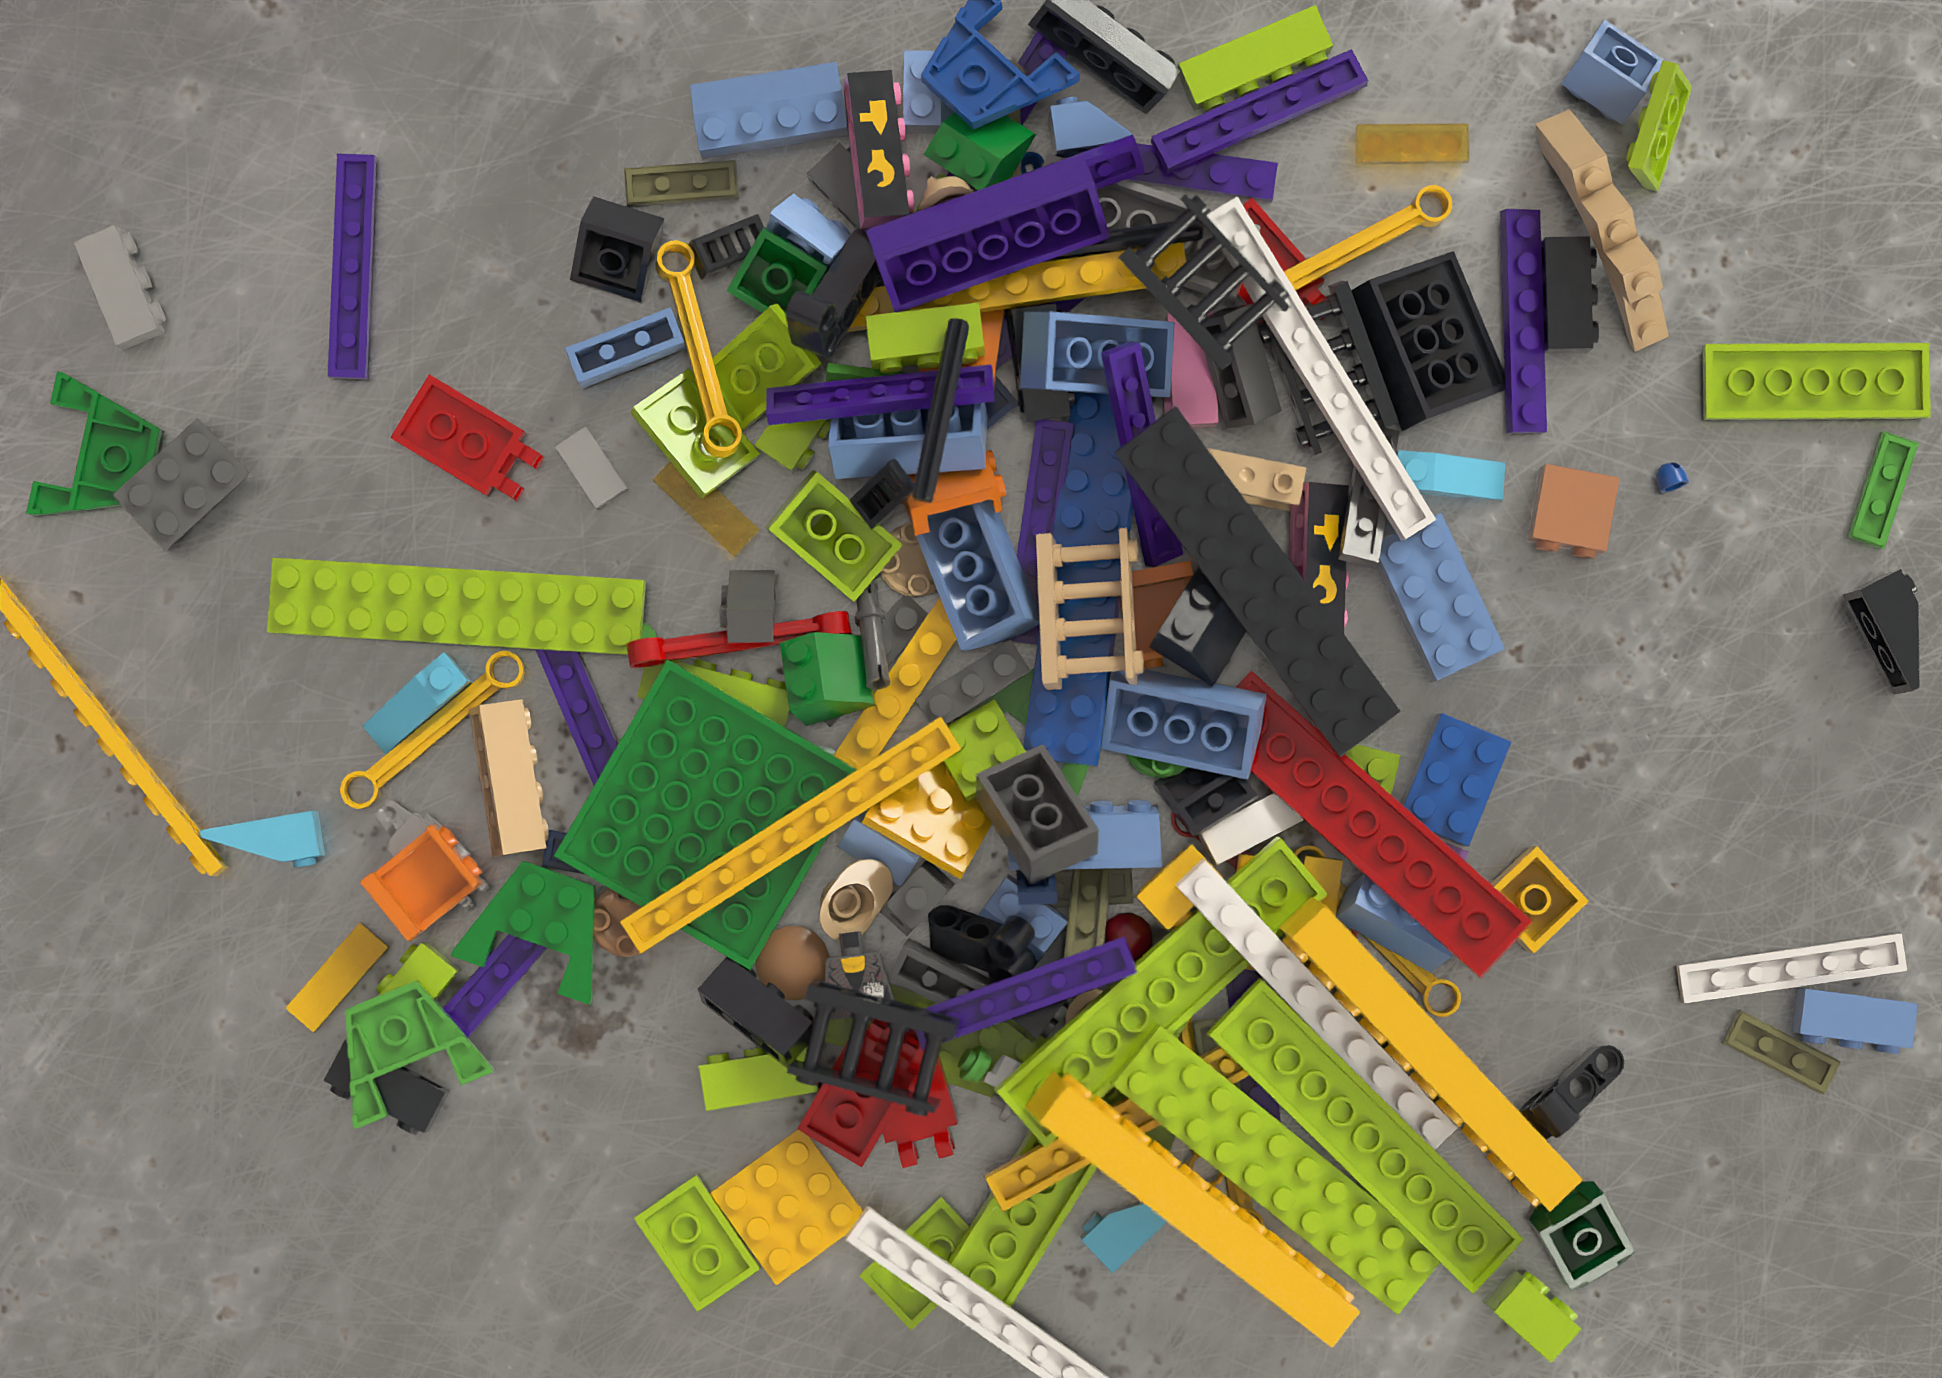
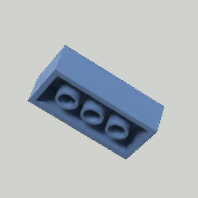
[1020,312,1174,397]
[829,403,987,479]
[1377,513,1505,683]

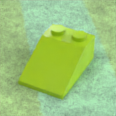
[764,470,903,602]

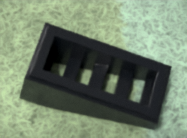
[688,214,764,280]
[849,458,914,530]

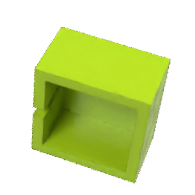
[1483,1269,1582,1363]

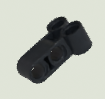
[928,905,1036,984]
[1519,1045,1625,1140]

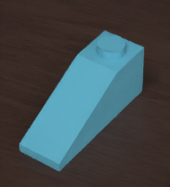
[1396,450,1506,501]
[362,652,473,754]
[200,811,325,868]
[1080,1201,1168,1273]

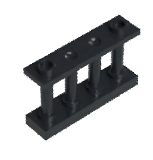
[1118,194,1290,370]
[1257,280,1399,455]
[787,979,961,1116]

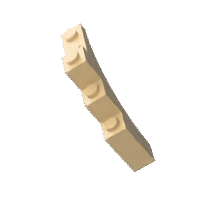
[1535,109,1669,351]

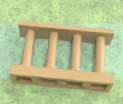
[1207,448,1307,513]
[1036,528,1144,690]

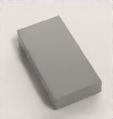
[554,426,628,509]

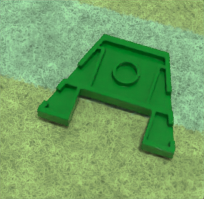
[26,371,163,516]
[451,861,595,1005]

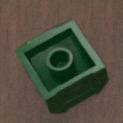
[1529,1181,1635,1291]

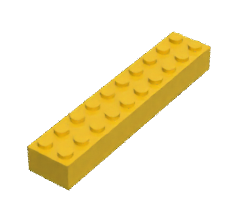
[1279,896,1583,1211]
[1025,1071,1360,1348]

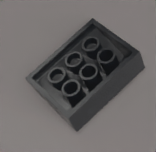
[1351,251,1505,431]

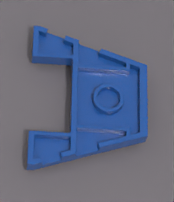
[921,0,1080,130]

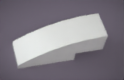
[1199,793,1303,866]

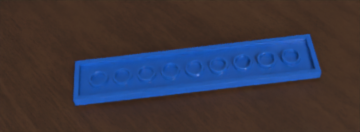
[1023,392,1133,767]

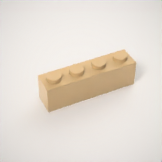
[469,699,549,857]

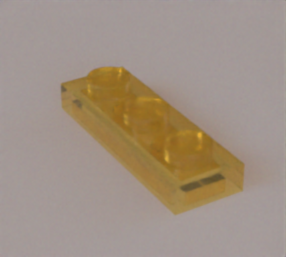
[1355,123,1469,164]
[653,462,760,557]

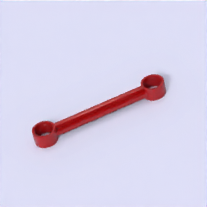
[626,611,852,668]

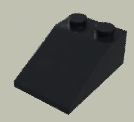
[1843,569,1920,694]

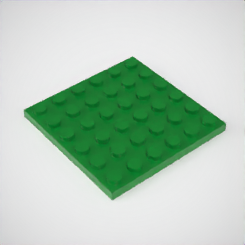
[554,660,858,970]

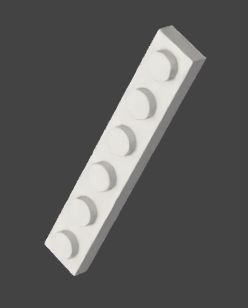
[1676,933,1907,1003]

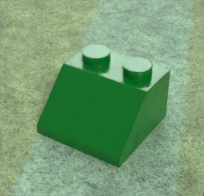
[923,112,1037,190]
[726,227,829,314]
[780,632,876,726]

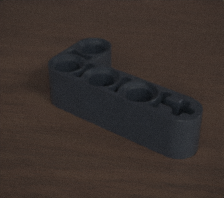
[786,229,882,358]

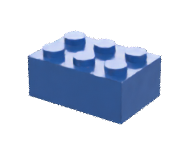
[1400,713,1511,847]

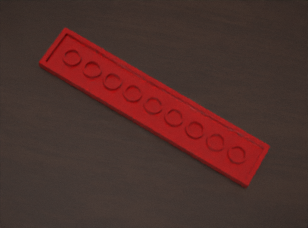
[1235,671,1532,979]

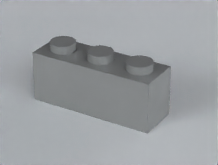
[73,225,166,350]

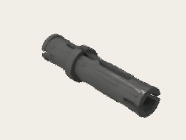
[855,580,891,689]

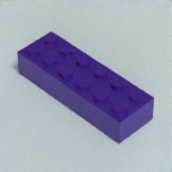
[866,154,1110,313]

